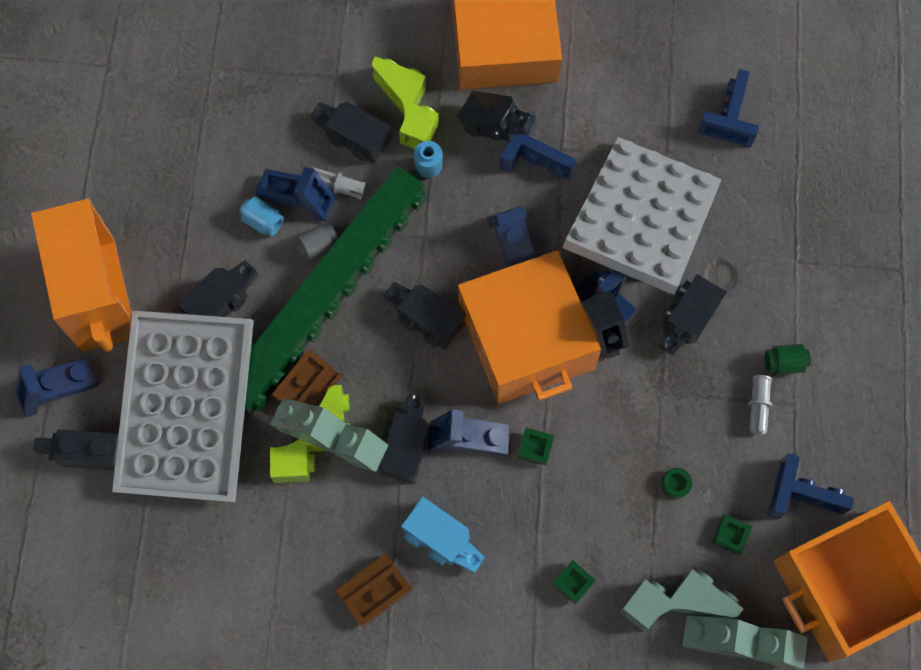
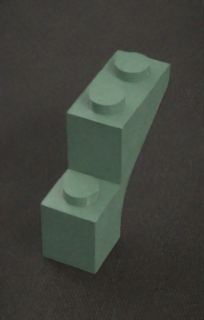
[270,398,388,472]
[620,569,743,631]
[682,615,808,669]

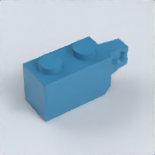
[401,497,485,573]

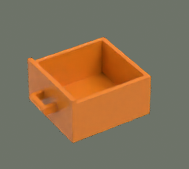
[451,0,562,90]
[31,198,132,352]
[458,250,601,405]
[773,501,921,662]

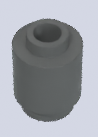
[294,225,338,262]

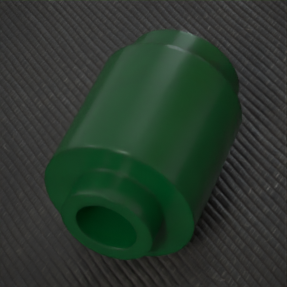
[765,344,811,375]

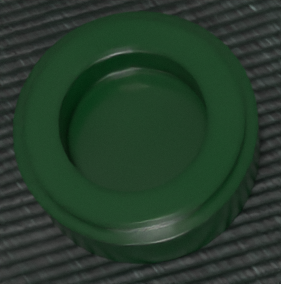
[661,468,692,499]

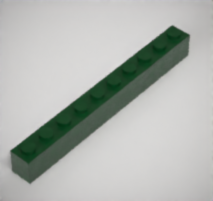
[245,166,426,416]

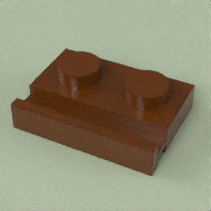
[271,349,343,406]
[335,553,412,628]

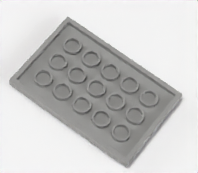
[563,137,722,295]
[112,311,254,502]

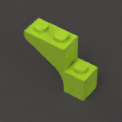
[372,56,439,149]
[270,385,350,483]

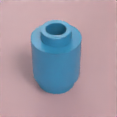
[414,141,443,179]
[239,197,284,236]

